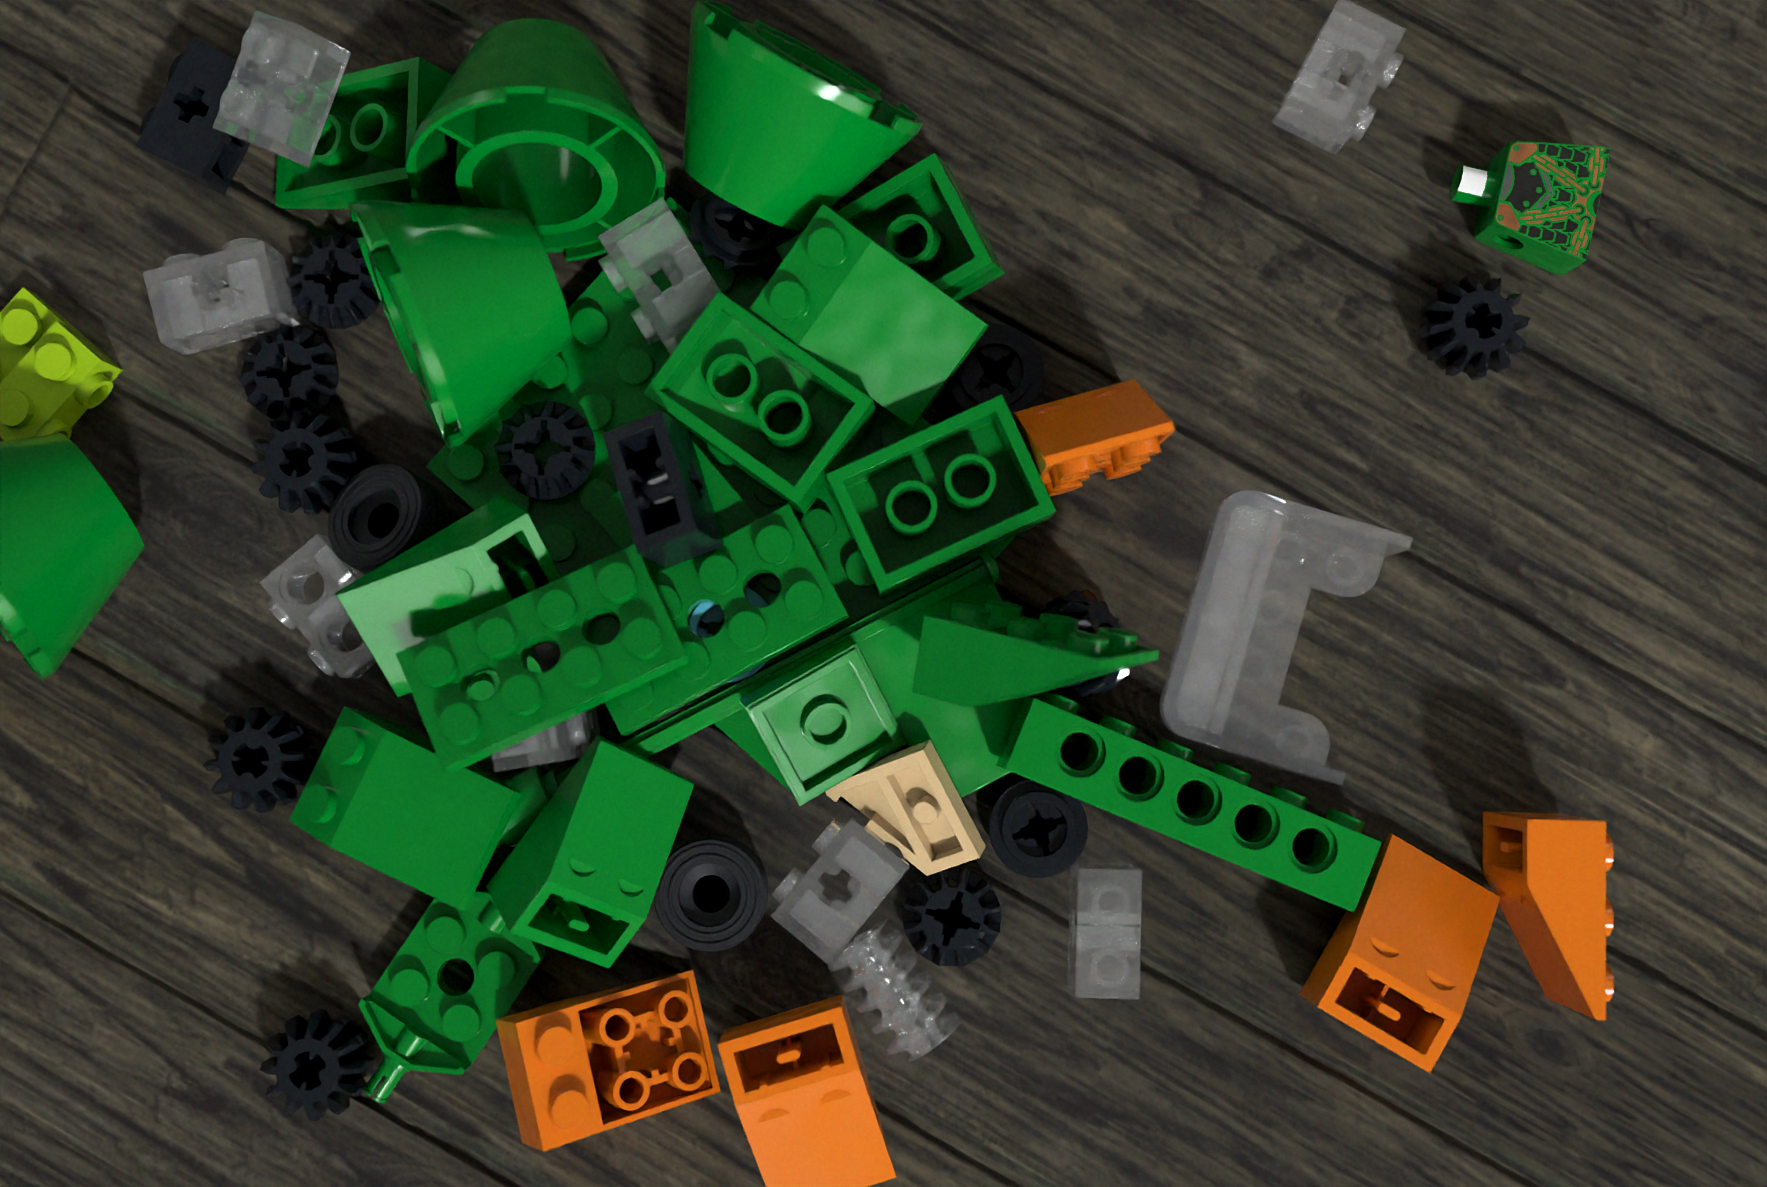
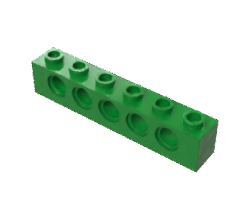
[996,691,1382,913]

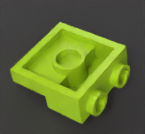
[0,287,123,441]

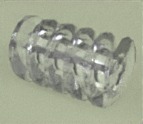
[828,918,961,1062]

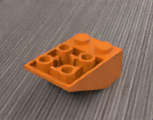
[1012,379,1175,496]
[1482,811,1614,1021]
[1299,834,1501,1073]
[495,970,721,1152]
[717,994,896,1187]

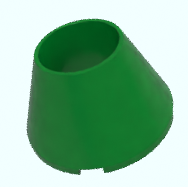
[683,0,924,231]
[405,18,666,262]
[349,200,572,448]
[0,433,145,681]

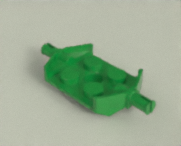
[358,886,546,1103]

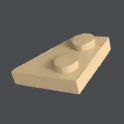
[825,740,986,876]

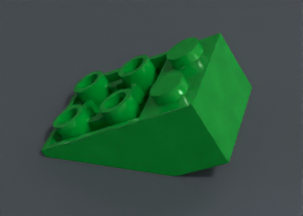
[334,495,561,697]
[912,600,1160,708]
[486,735,695,968]

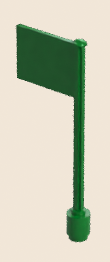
[495,550,1072,849]

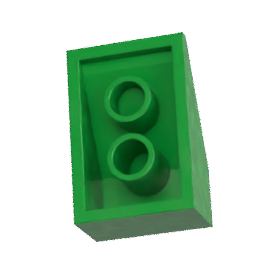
[275,57,453,209]
[776,153,1005,301]
[749,204,989,427]
[642,291,878,515]
[289,706,522,910]

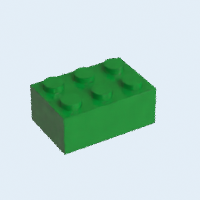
[826,394,1056,597]

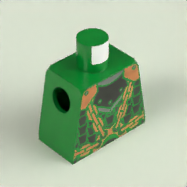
[1449,141,1611,276]

